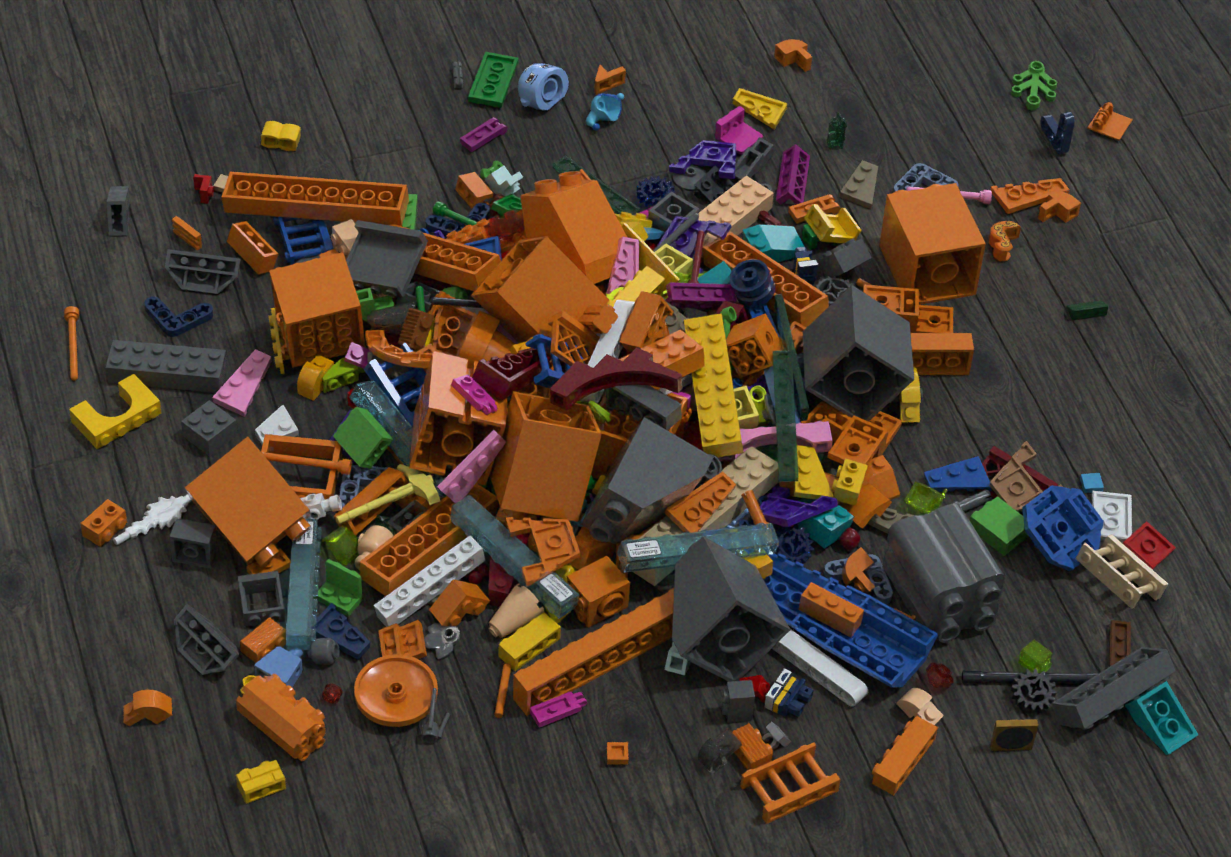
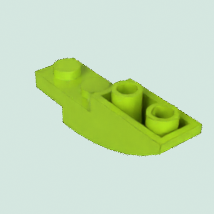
[322,346,366,393]

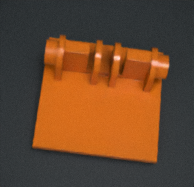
[1087,102,1133,141]

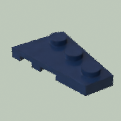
[308,603,370,660]

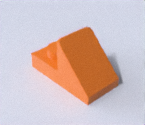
[594,65,626,95]

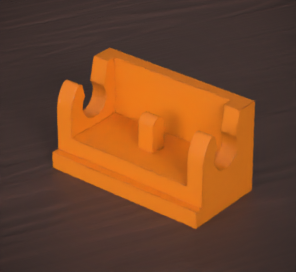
[455,172,493,209]

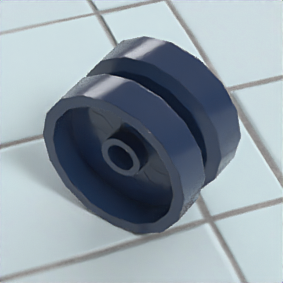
[729,259,775,308]

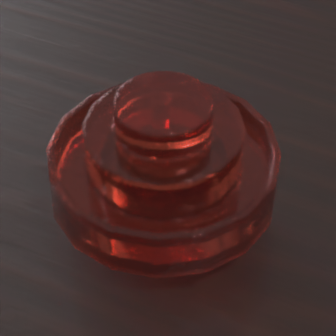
[926,662,954,688]

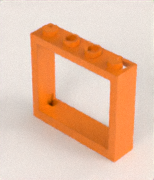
[261,434,343,500]

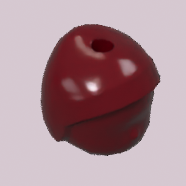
[839,528,861,552]

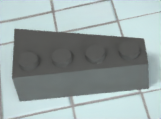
[606,385,682,430]

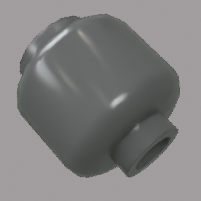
[307,638,340,665]

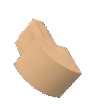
[896,688,944,725]

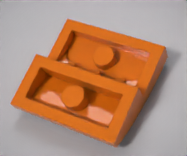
[841,484,892,529]
[378,620,427,659]

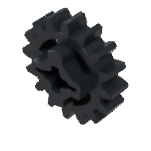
[1011,669,1057,713]

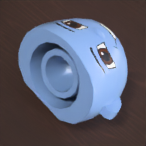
[518,63,569,110]

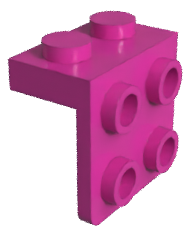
[715,106,763,154]

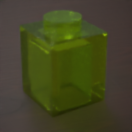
[1018,639,1053,673]

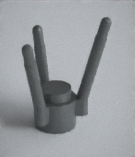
[418,688,450,743]

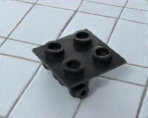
[694,165,734,203]

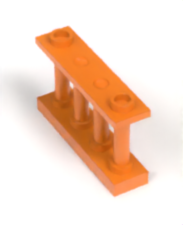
[740,742,841,824]

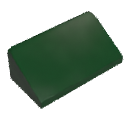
[1066,301,1108,320]

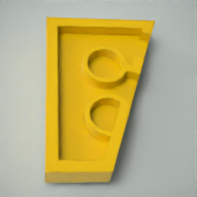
[733,88,788,130]
[794,445,834,499]

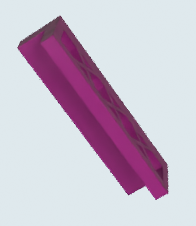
[776,144,810,204]
[666,282,737,310]

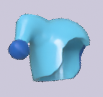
[586,93,624,131]

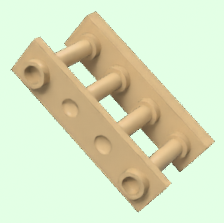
[1075,534,1168,609]

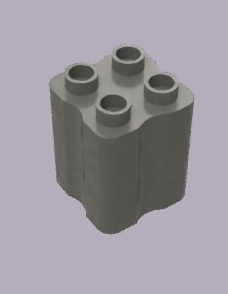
[882,503,1005,643]

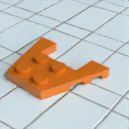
[506,517,580,586]

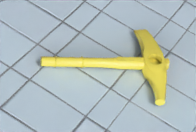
[336,464,441,524]

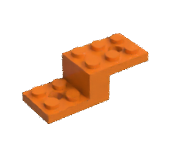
[446,218,526,254]
[863,285,953,333]
[827,411,902,465]

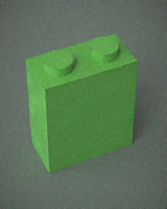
[333,407,394,469]
[970,497,1029,556]

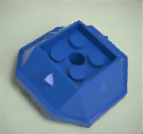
[1022,485,1104,571]

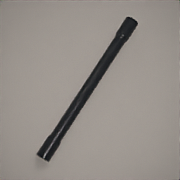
[962,670,1099,684]

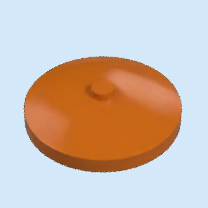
[354,654,438,727]

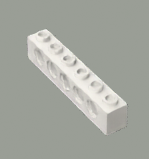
[374,536,485,627]

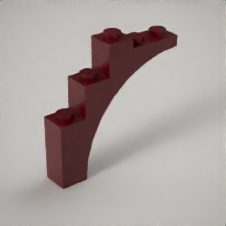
[550,347,682,411]

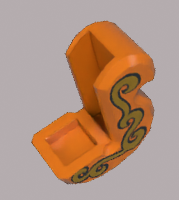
[989,221,1021,261]

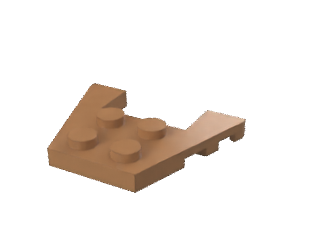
[989,441,1063,513]

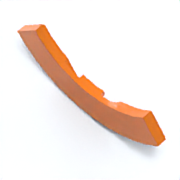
[365,330,433,368]

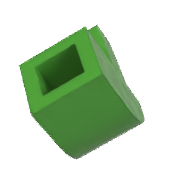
[356,288,396,322]

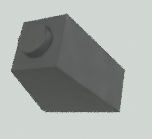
[107,186,130,236]

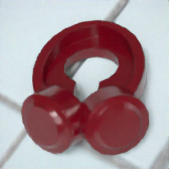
[464,563,490,585]

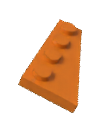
[990,178,1070,214]

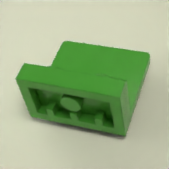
[315,559,362,617]

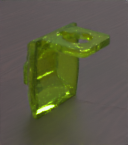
[904,481,948,514]
[321,524,359,566]

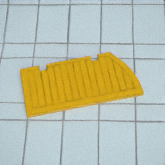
[622,223,680,296]

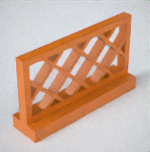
[548,310,600,367]

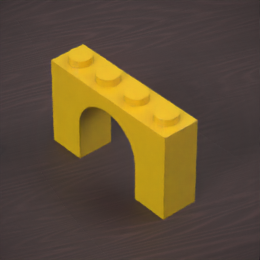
[69,374,161,449]

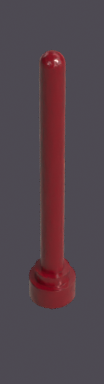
[687,230,705,283]

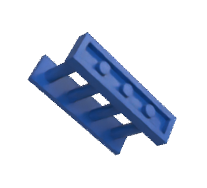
[273,216,333,265]
[526,334,590,388]
[364,343,426,433]

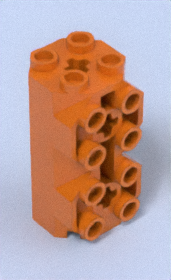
[236,673,326,761]

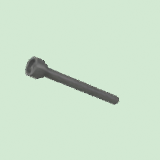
[653,213,699,252]

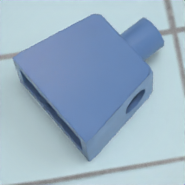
[254,646,303,687]

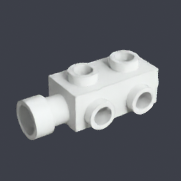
[300,493,342,521]

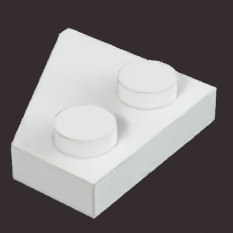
[255,405,299,445]

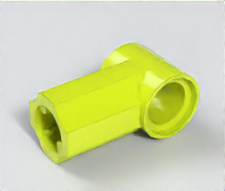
[749,386,769,426]

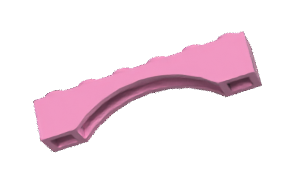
[717,421,832,462]

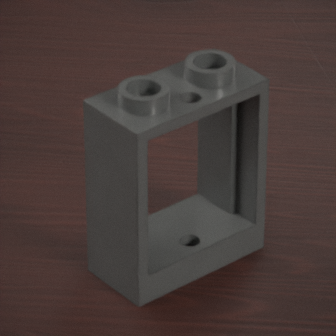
[238,571,285,627]

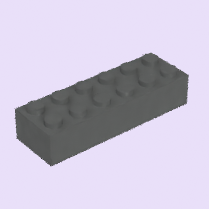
[105,340,227,393]
[1051,647,1175,730]

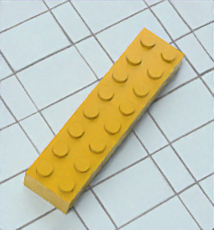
[684,313,744,457]

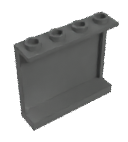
[346,220,428,297]

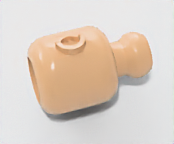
[355,525,394,570]

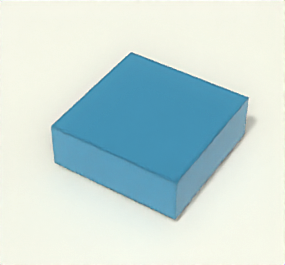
[1080,473,1104,493]

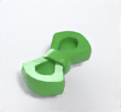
[480,160,503,181]

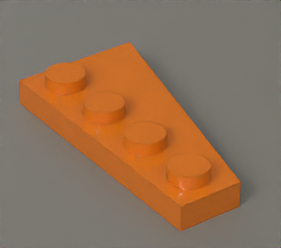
[665,471,736,540]

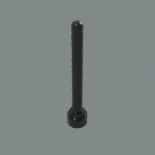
[430,297,483,308]

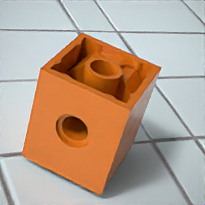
[726,313,783,378]
[566,556,630,628]

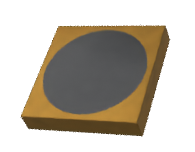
[990,719,1038,751]

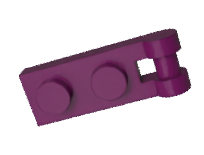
[460,117,508,152]

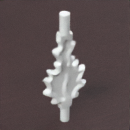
[113,494,191,545]

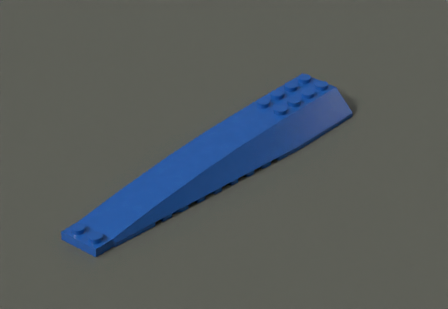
[643,525,938,687]

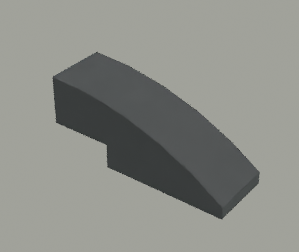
[735,137,775,180]

